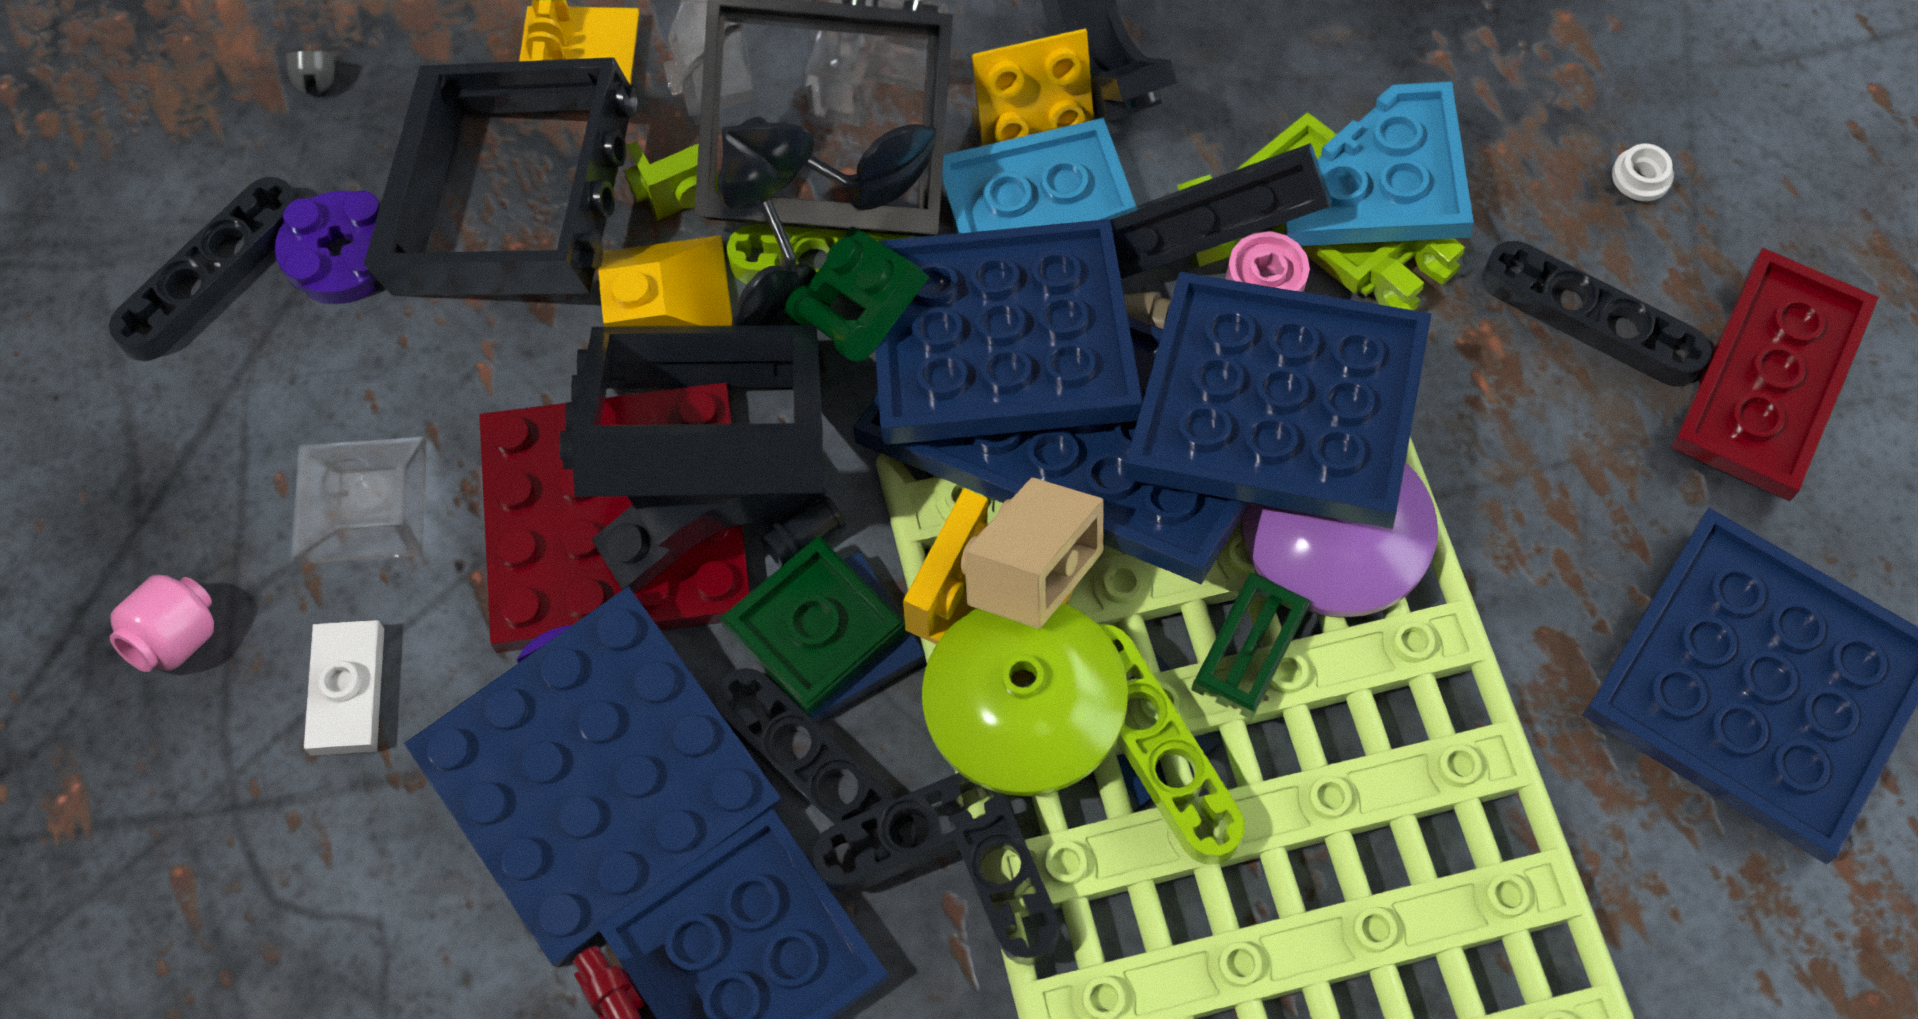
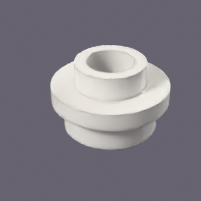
[1612,144,1674,201]

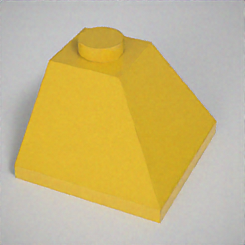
[598,235,733,327]

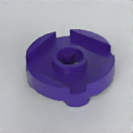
[275,191,395,304]

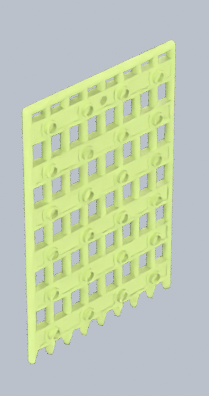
[876,437,1635,1019]

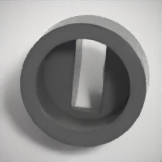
[286,51,335,94]

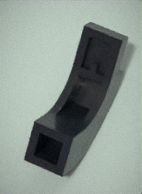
[1041,0,1177,122]
[592,487,827,594]

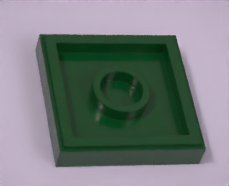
[720,536,907,716]

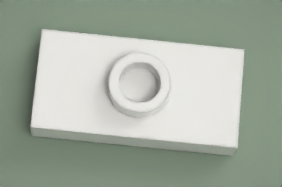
[304,620,384,756]

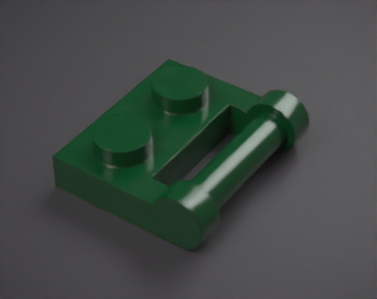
[785,226,929,362]

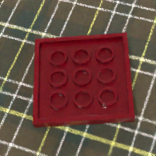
[479,382,751,653]

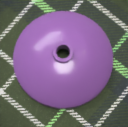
[1240,462,1438,617]

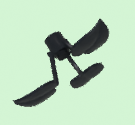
[718,117,937,326]

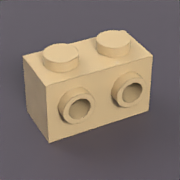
[961,477,1104,629]

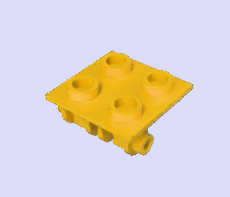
[519,0,640,85]
[971,29,1094,146]

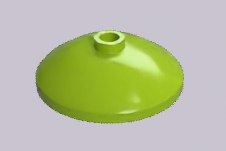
[922,603,1128,796]

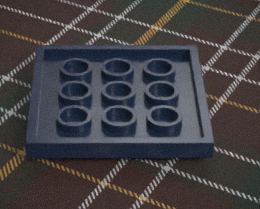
[875,219,1143,445]
[1125,272,1432,529]
[1582,508,1918,864]
[404,586,783,968]

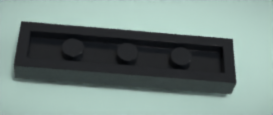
[1099,143,1332,279]

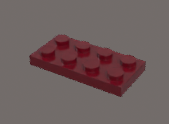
[1670,247,1879,502]

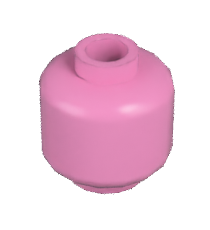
[110,575,214,672]

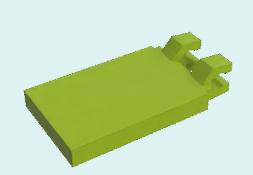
[1236,112,1465,310]

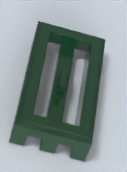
[1191,572,1311,720]

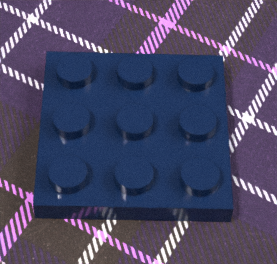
[597,807,889,1019]

